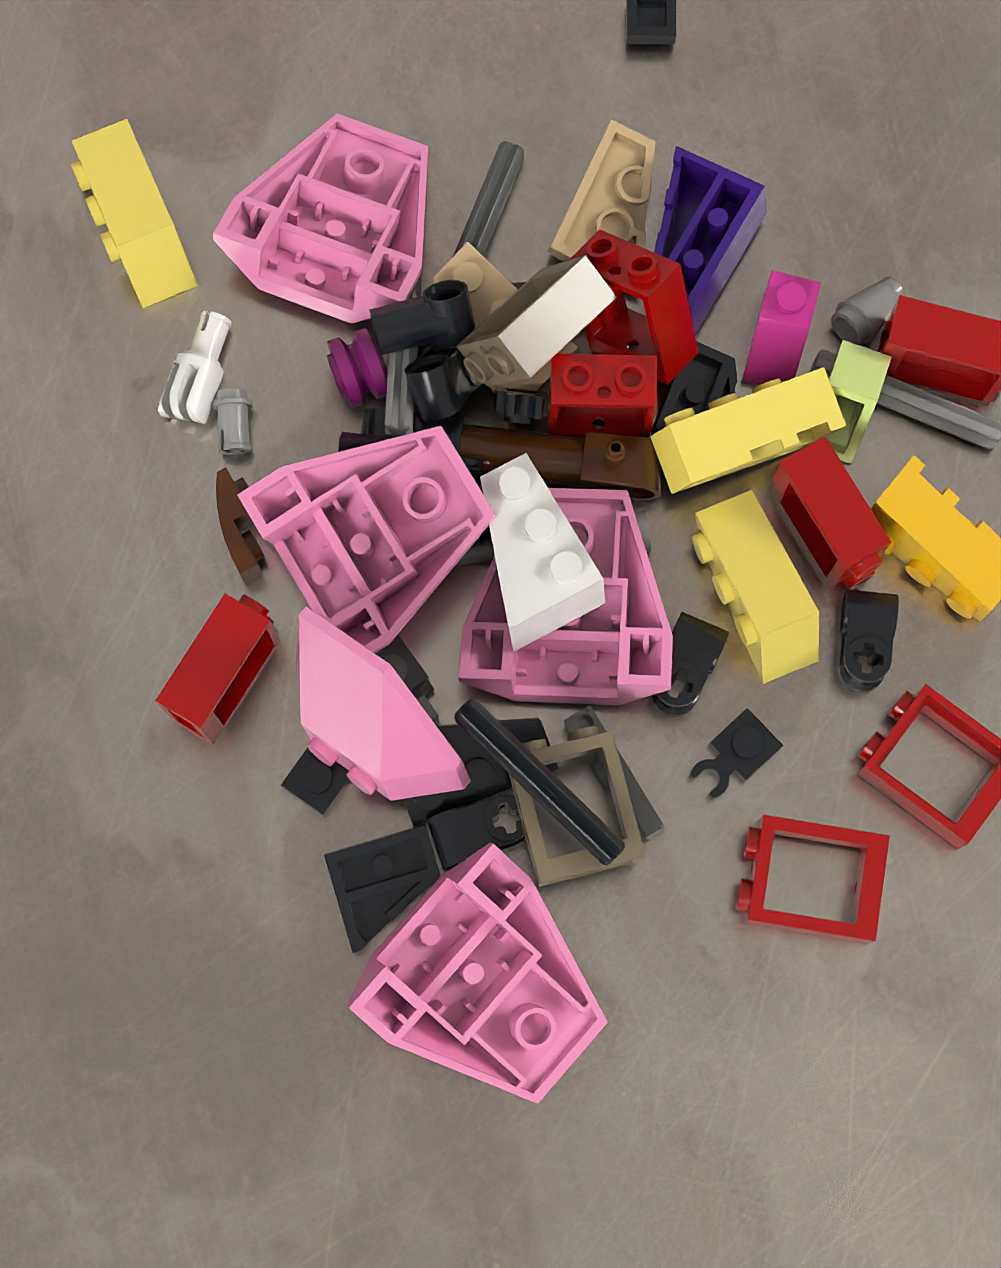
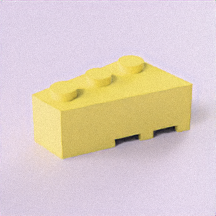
[71,119,198,308]
[650,367,846,494]
[691,490,819,684]

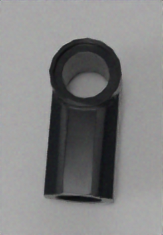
[369,280,476,355]

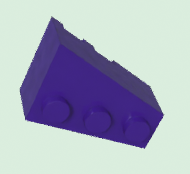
[654,146,767,335]

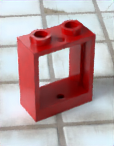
[568,229,699,385]
[877,295,1001,406]
[548,353,657,438]
[768,436,892,591]
[155,593,280,745]
[857,684,1001,849]
[736,815,890,945]

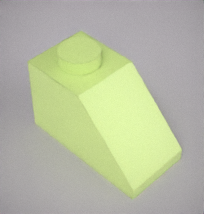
[804,340,892,464]

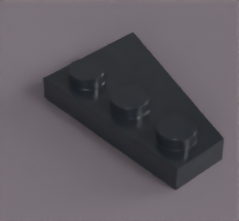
[403,718,559,827]

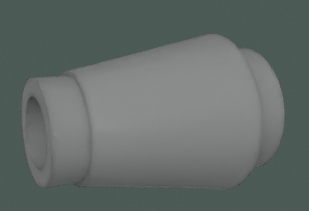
[831,277,905,345]

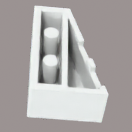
[480,453,606,652]

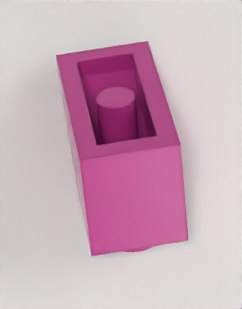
[741,270,821,387]

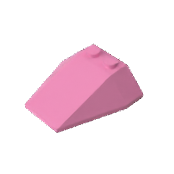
[213,113,428,324]
[237,426,496,653]
[458,488,673,705]
[296,606,471,801]
[347,842,608,1104]

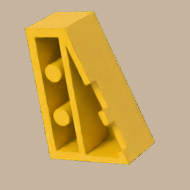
[871,455,1001,622]

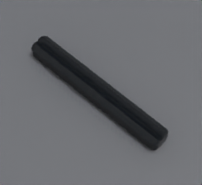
[454,698,625,866]

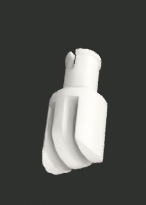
[158,311,232,424]

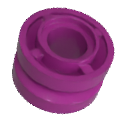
[327,328,388,409]

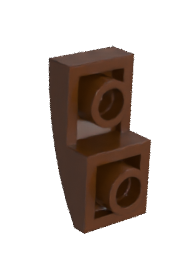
[216,467,265,585]

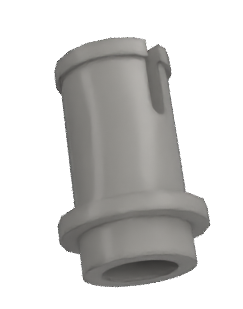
[212,388,253,455]

